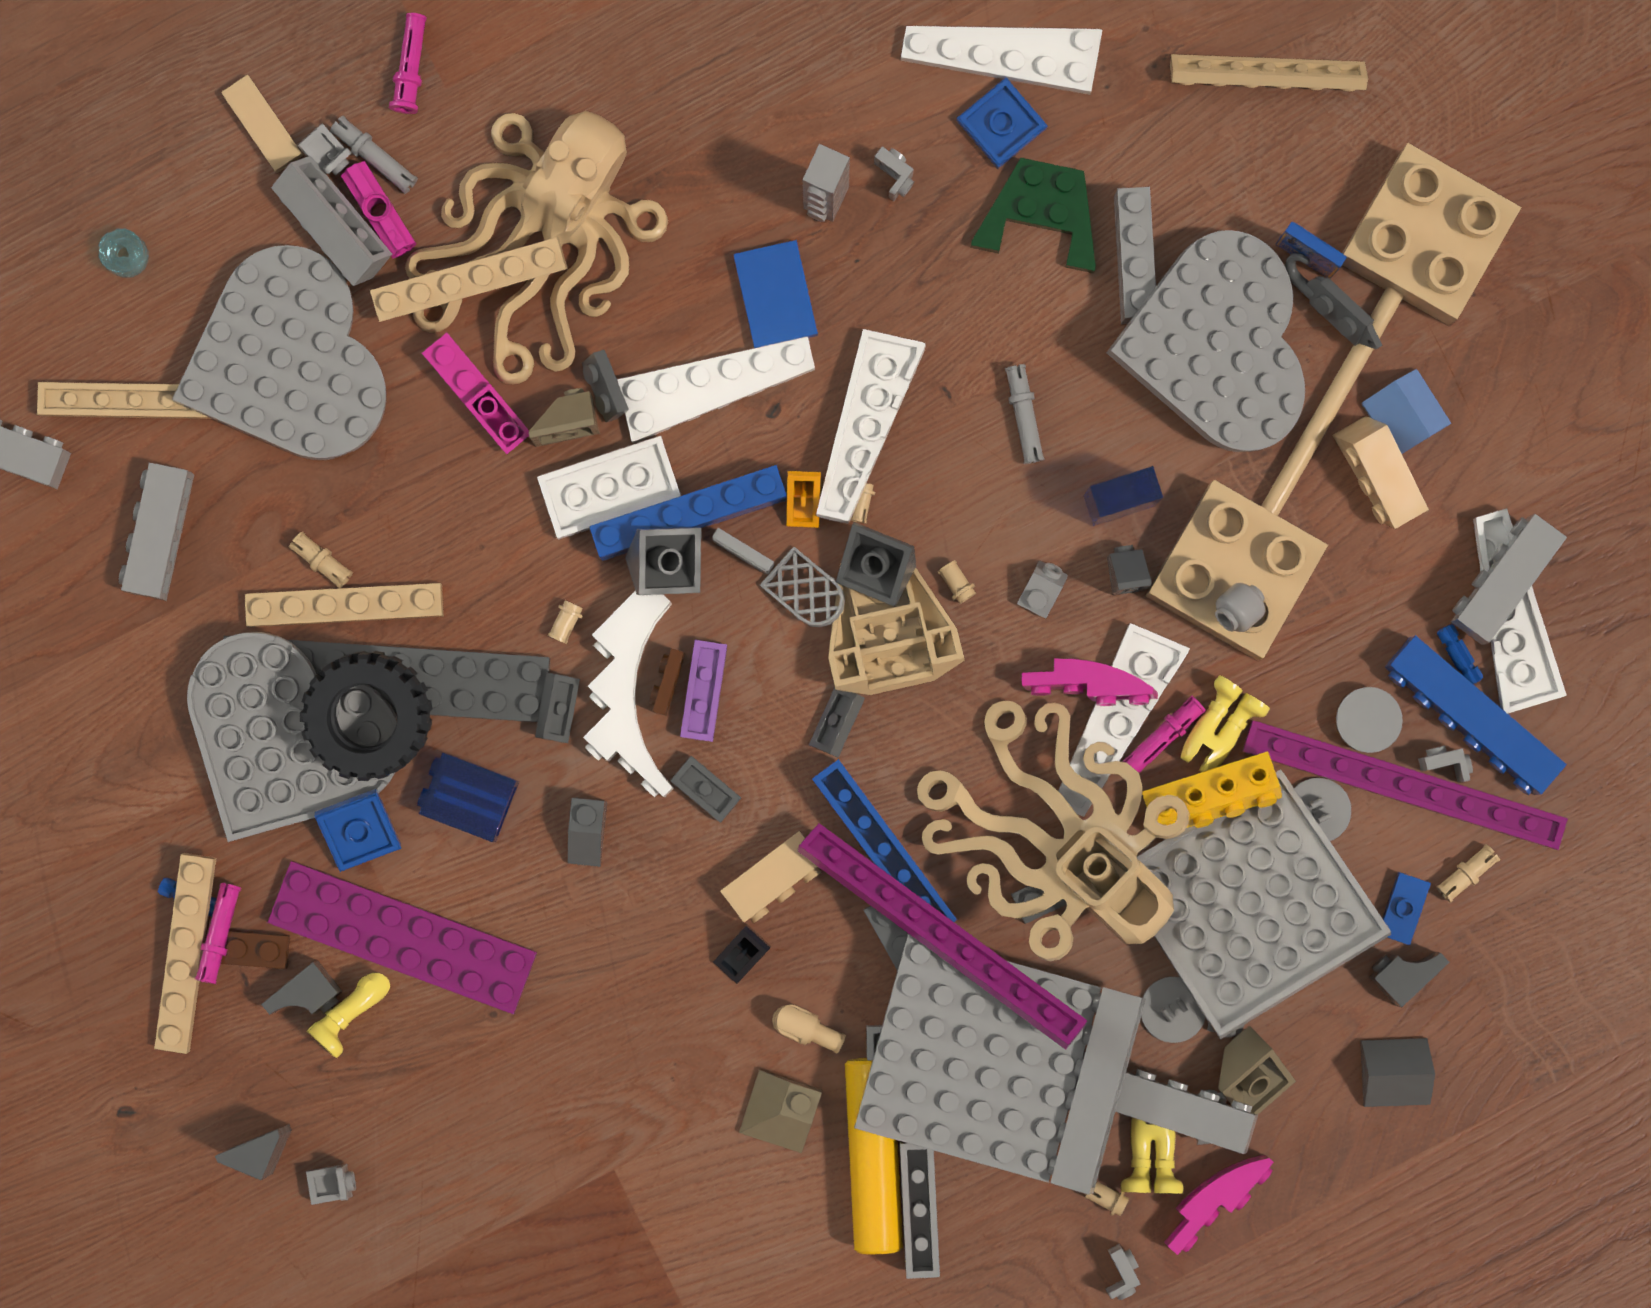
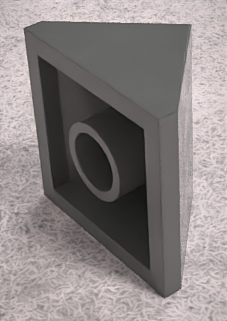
[836,522,916,606]
[625,527,701,595]
[1360,1038,1435,1107]
[215,1124,292,1180]

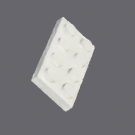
[537,436,681,540]

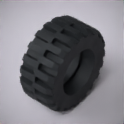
[300,651,432,781]

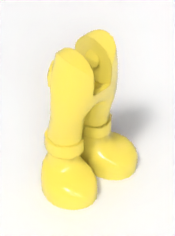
[1180,675,1270,772]
[307,973,390,1058]
[1121,1117,1183,1194]

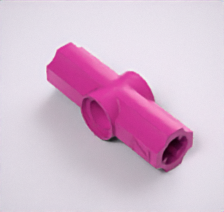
[341,161,417,259]

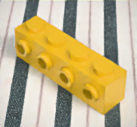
[1142,751,1282,828]

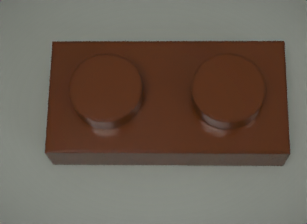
[649,648,685,716]
[221,931,290,969]

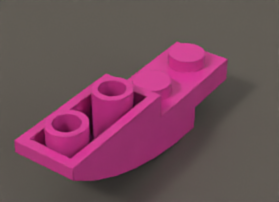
[422,332,529,454]
[1022,658,1158,706]
[1164,1155,1274,1255]

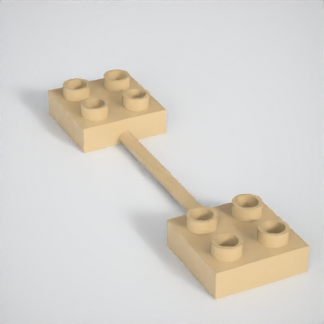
[1145,143,1522,661]

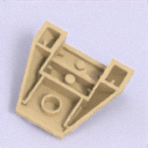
[828,563,965,695]

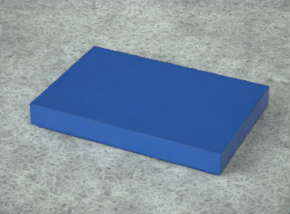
[733,240,818,348]

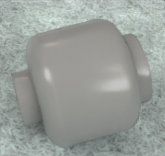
[1215,583,1265,632]

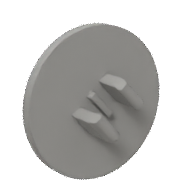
[1336,687,1403,753]
[1294,778,1351,841]
[1141,977,1206,1043]

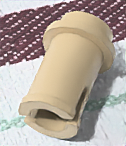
[850,483,876,524]
[938,560,976,604]
[548,600,583,644]
[1084,1182,1129,1216]

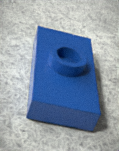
[1382,872,1431,945]

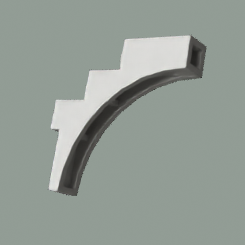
[583,591,674,797]

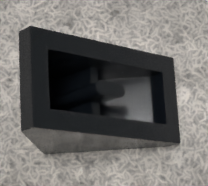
[713,924,771,984]

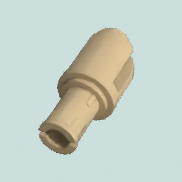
[772,1004,846,1054]

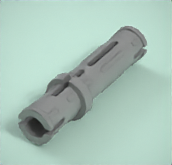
[330,116,418,194]
[1005,364,1045,464]

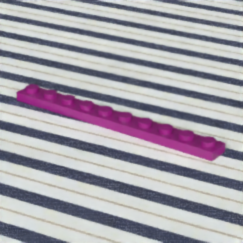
[1242,720,1568,850]
[798,823,1087,1050]

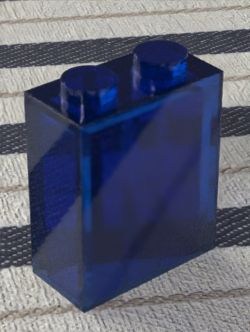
[1083,466,1164,526]
[417,753,520,842]

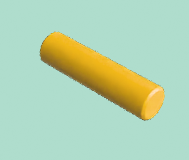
[845,1058,903,1254]

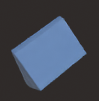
[1361,369,1452,454]

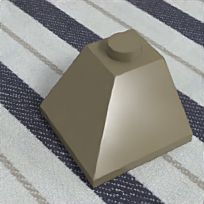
[529,388,600,447]
[1218,1026,1296,1114]
[739,1069,822,1153]

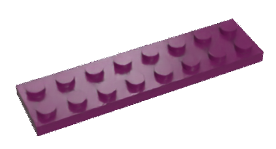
[267,861,538,1014]

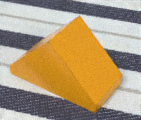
[786,471,821,528]

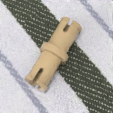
[289,532,353,589]
[1436,844,1500,903]

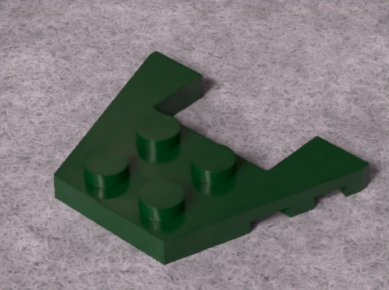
[970,158,1096,273]

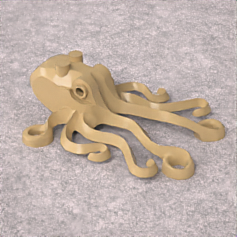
[405,111,668,385]
[917,701,1190,961]

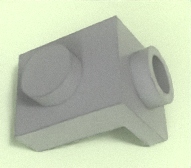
[297,123,351,175]
[874,146,915,201]
[1017,561,1068,619]
[1418,746,1473,783]
[306,1164,356,1205]
[1105,1244,1140,1300]

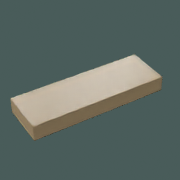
[221,75,304,173]

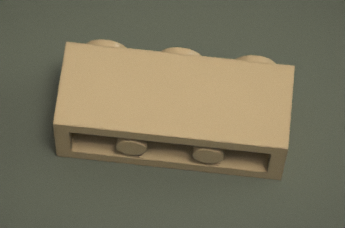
[721,831,822,923]

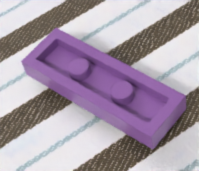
[680,640,728,742]

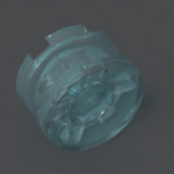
[98,228,149,278]

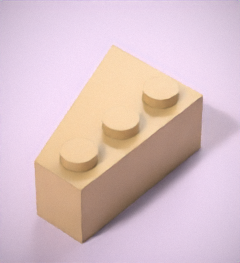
[1332,416,1429,529]

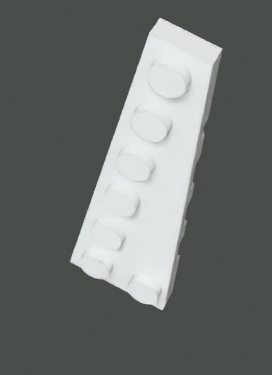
[900,26,1102,95]
[816,329,926,524]
[618,336,815,443]
[1473,508,1567,714]
[1058,623,1190,817]

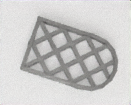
[760,547,845,627]

